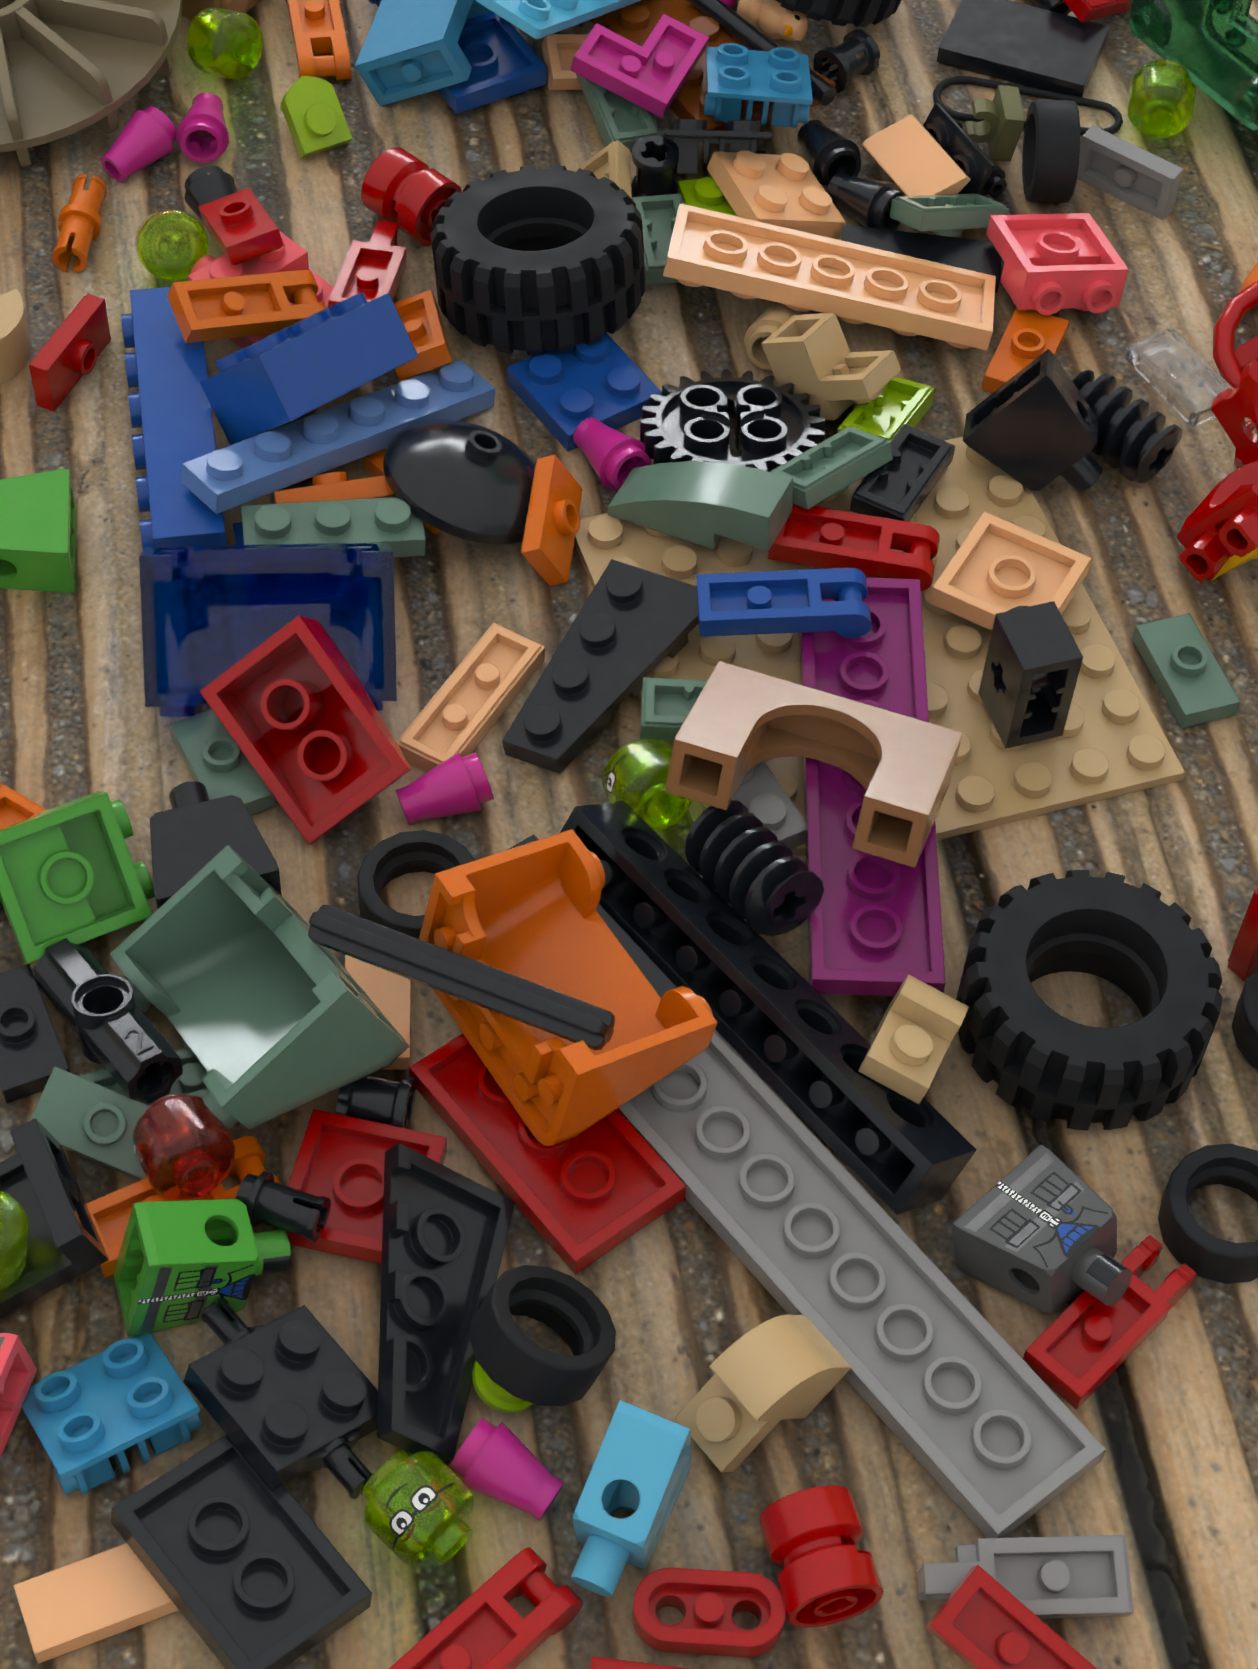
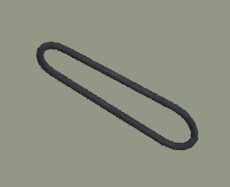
[933,76,1123,135]

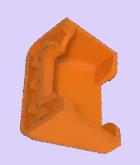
[419,829,718,1146]

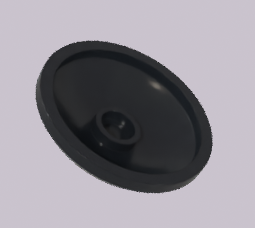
[383,420,536,545]

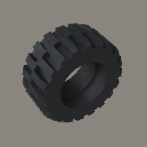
[431,165,645,355]
[956,870,1223,1131]

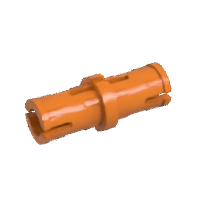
[52,174,107,273]

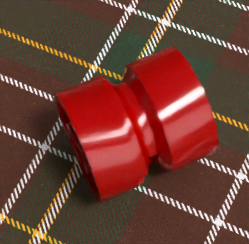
[361,147,463,246]
[759,1485,884,1628]

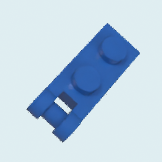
[696,568,872,638]

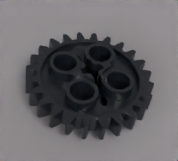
[640,369,825,472]

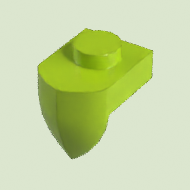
[280,76,353,159]

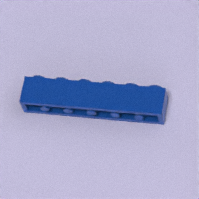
[121,287,230,579]

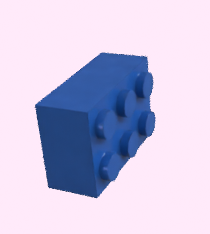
[200,292,419,445]

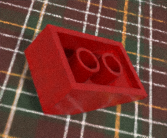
[200,615,412,845]

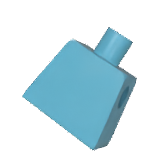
[570,1400,691,1597]

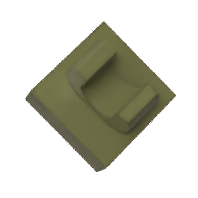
[964,85,1026,162]

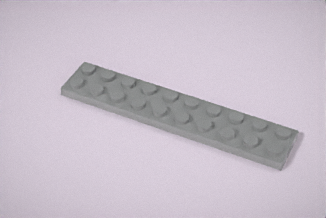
[618,1029,1106,1538]

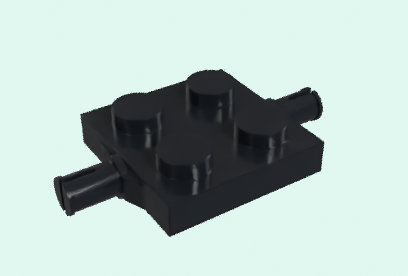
[183,1298,378,1499]

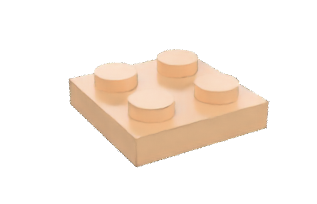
[706,150,846,239]
[930,511,1091,631]

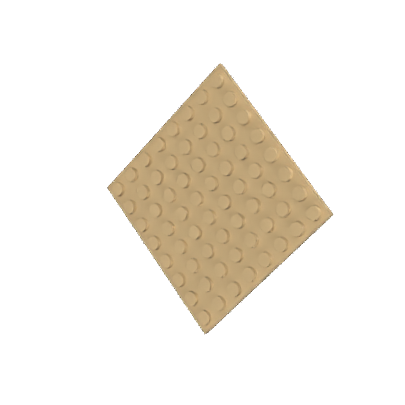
[574,437,1186,864]

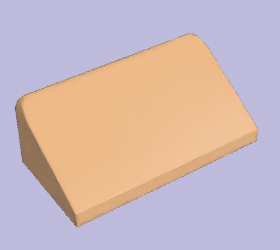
[862,114,971,196]

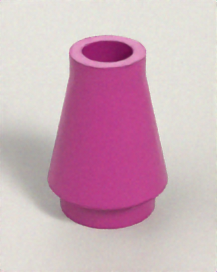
[176,92,229,163]
[100,106,177,183]
[573,417,651,490]
[395,752,494,825]
[449,1418,564,1521]

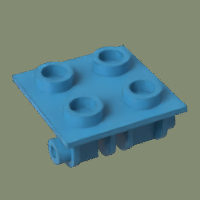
[704,43,813,128]
[22,1332,202,1495]

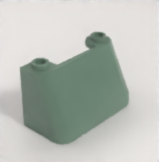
[110,845,409,1129]

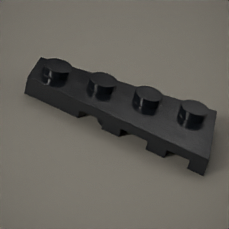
[502,559,699,774]
[377,1143,515,1466]

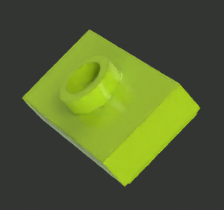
[838,377,934,442]

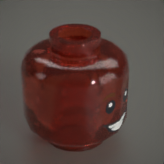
[133,1095,235,1199]

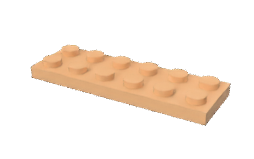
[663,203,996,350]

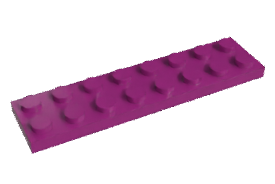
[799,578,946,996]

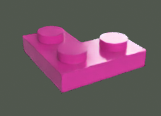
[570,14,709,118]

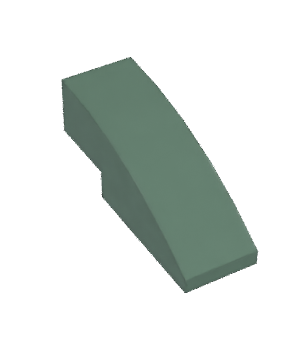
[608,461,793,551]

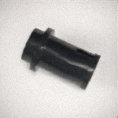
[236,1171,331,1242]

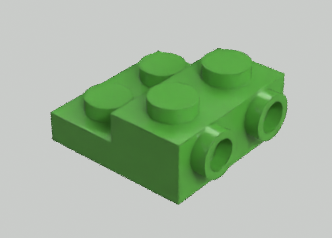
[0,791,155,964]

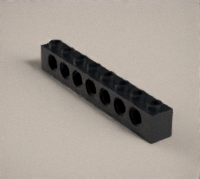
[560,800,977,1215]

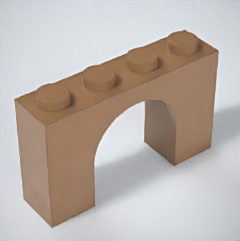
[665,661,963,868]

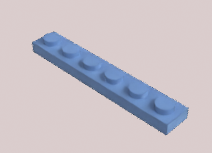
[181,360,496,514]

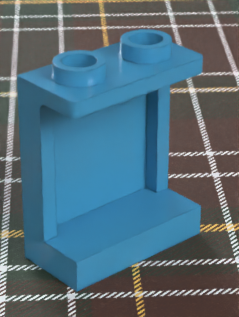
[355,0,491,107]

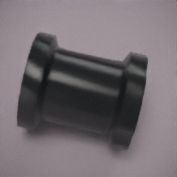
[813,29,880,93]
[631,135,679,197]
[335,1075,416,1129]

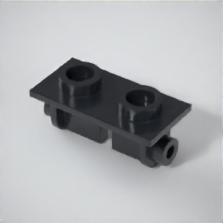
[923,103,1007,197]

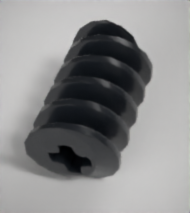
[1072,370,1182,483]
[685,800,824,936]

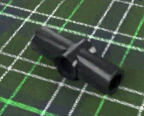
[33,938,183,1103]

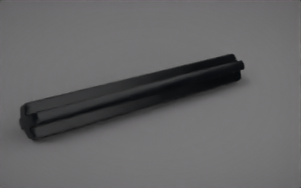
[308,905,615,1051]

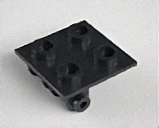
[661,119,773,176]

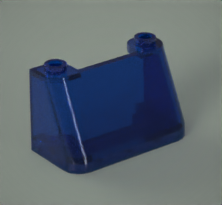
[139,543,397,717]

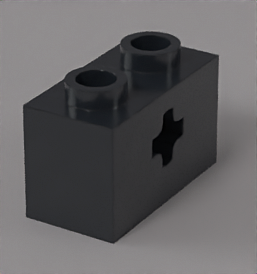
[978,601,1083,749]

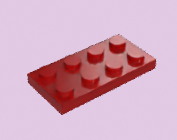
[409,1033,686,1275]

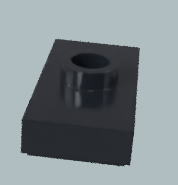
[850,424,955,522]
[0,964,70,1103]

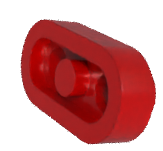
[632,1568,786,1658]

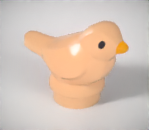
[737,0,808,41]

